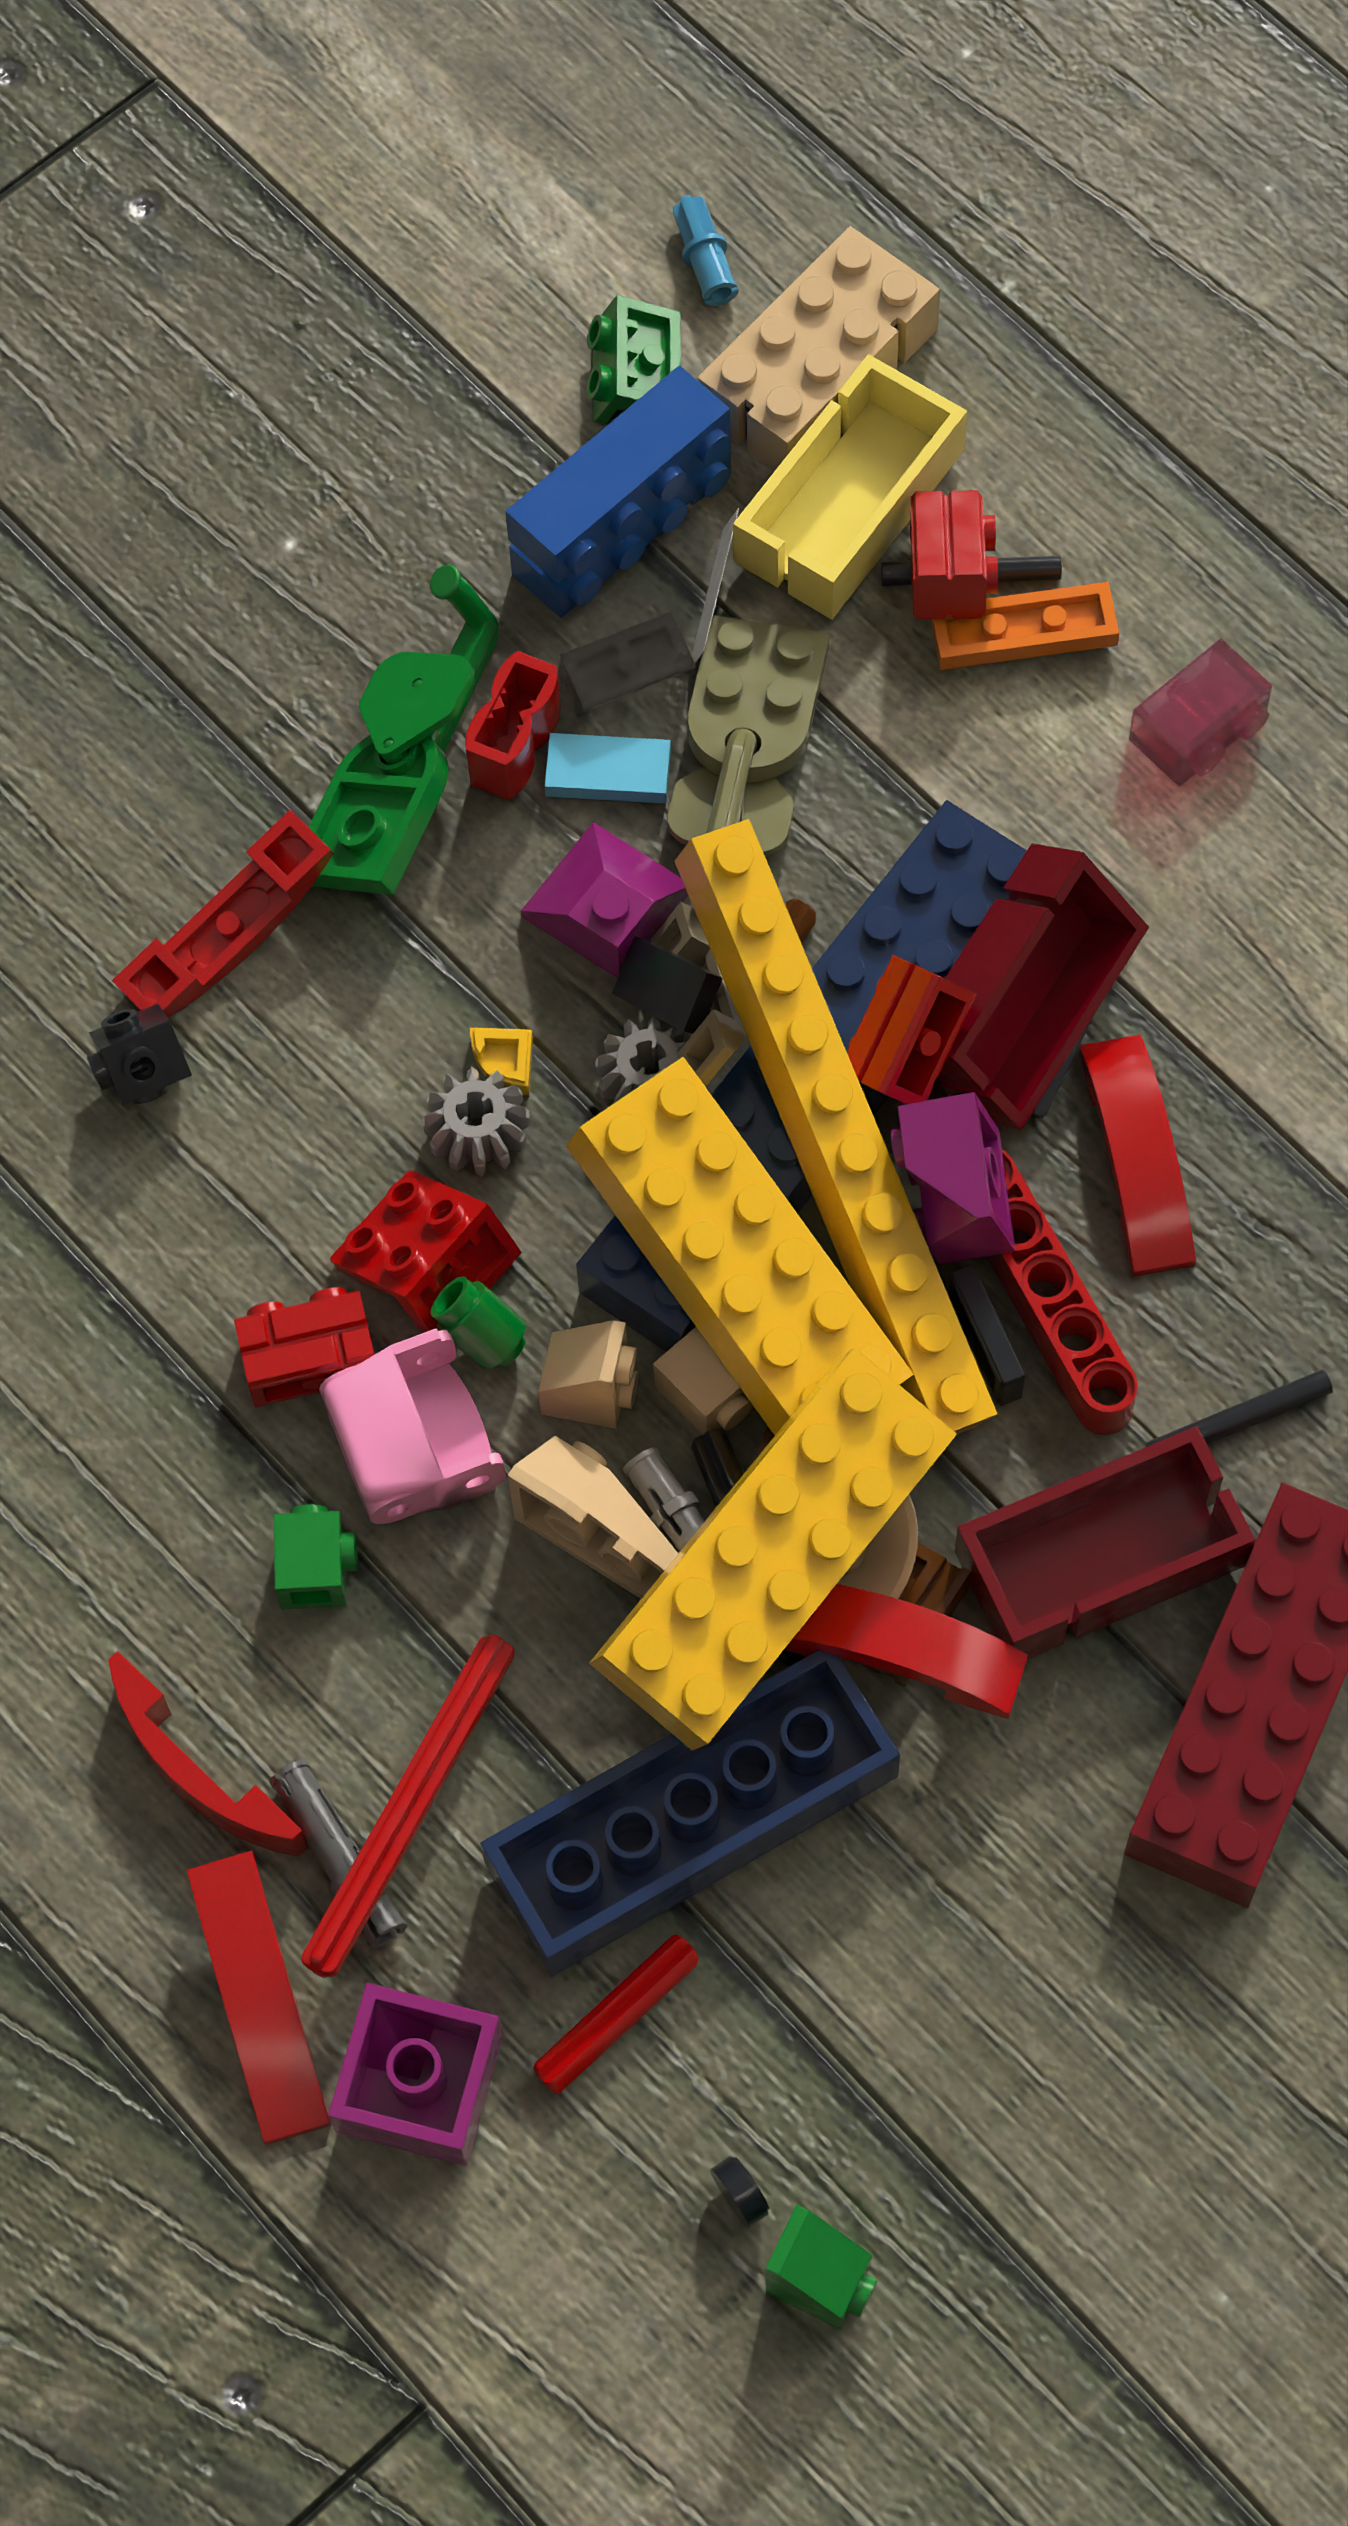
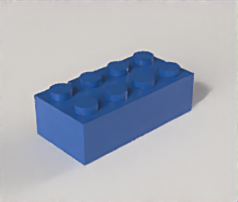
[505,365,731,618]

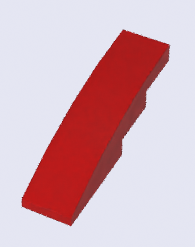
[187,1850,331,2146]

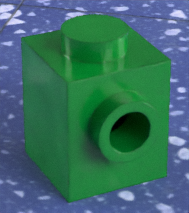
[274,1504,358,1610]

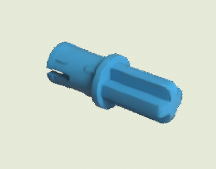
[673,195,739,306]

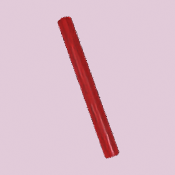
[302,1634,515,1978]

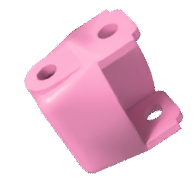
[319,1328,506,1524]

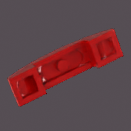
[112,809,334,1017]
[1079,1034,1196,1277]
[784,1584,1028,1719]
[108,1651,308,1857]

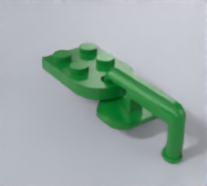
[309,564,499,895]

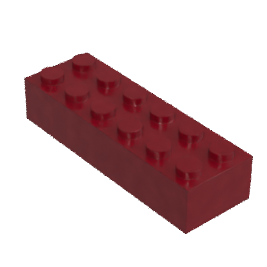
[1124,1482,1348,1908]

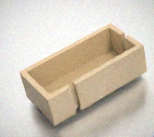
[697,226,940,472]

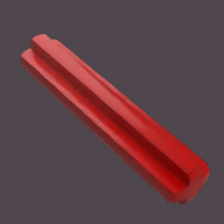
[533,1934,699,2094]

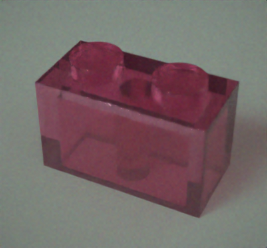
[1129,638,1272,787]

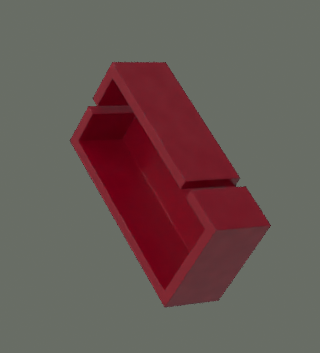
[936,843,1149,1130]
[955,1426,1256,1659]

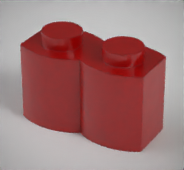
[465,651,561,800]

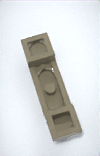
[650,902,746,1087]

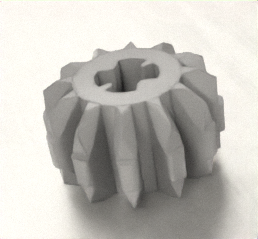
[595,1016,686,1103]
[422,1066,530,1178]

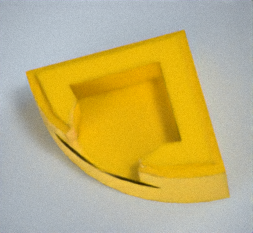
[470,1028,533,1095]

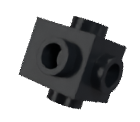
[87,1003,192,1105]

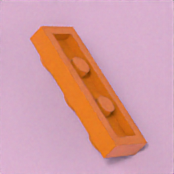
[930,582,1120,670]

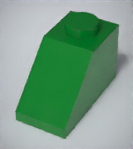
[765,2204,878,2330]

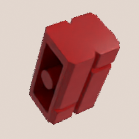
[910,490,998,620]
[847,955,977,1104]
[234,1287,375,1407]

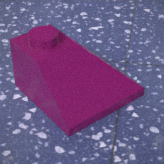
[521,822,688,979]

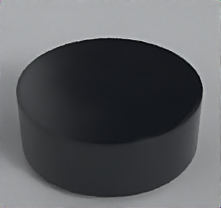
[710,2156,770,2228]

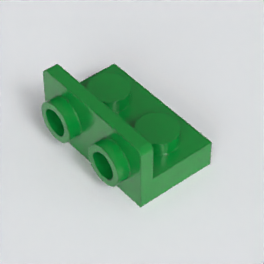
[587,295,681,425]

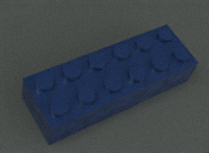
[480,1650,900,1977]

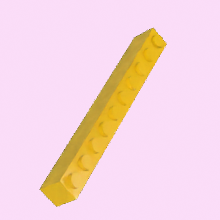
[674,819,997,1434]

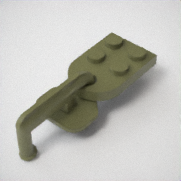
[667,615,830,856]

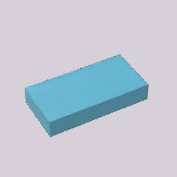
[544,733,671,804]

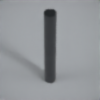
[881,555,1062,586]
[1146,1369,1333,1447]

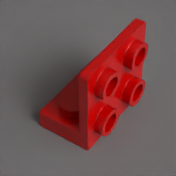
[330,1170,522,1333]

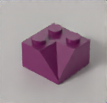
[891,1092,1015,1265]
[328,1982,504,2166]

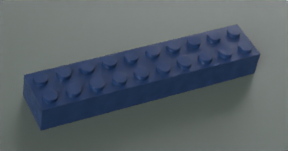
[576,800,1027,1352]

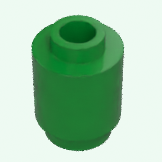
[431,1277,526,1369]

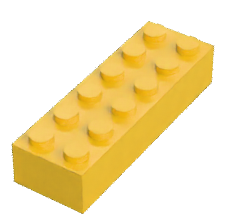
[566,1057,914,1435]
[589,1347,957,1750]

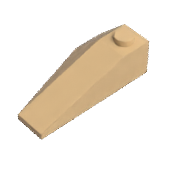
[507,1436,678,1599]

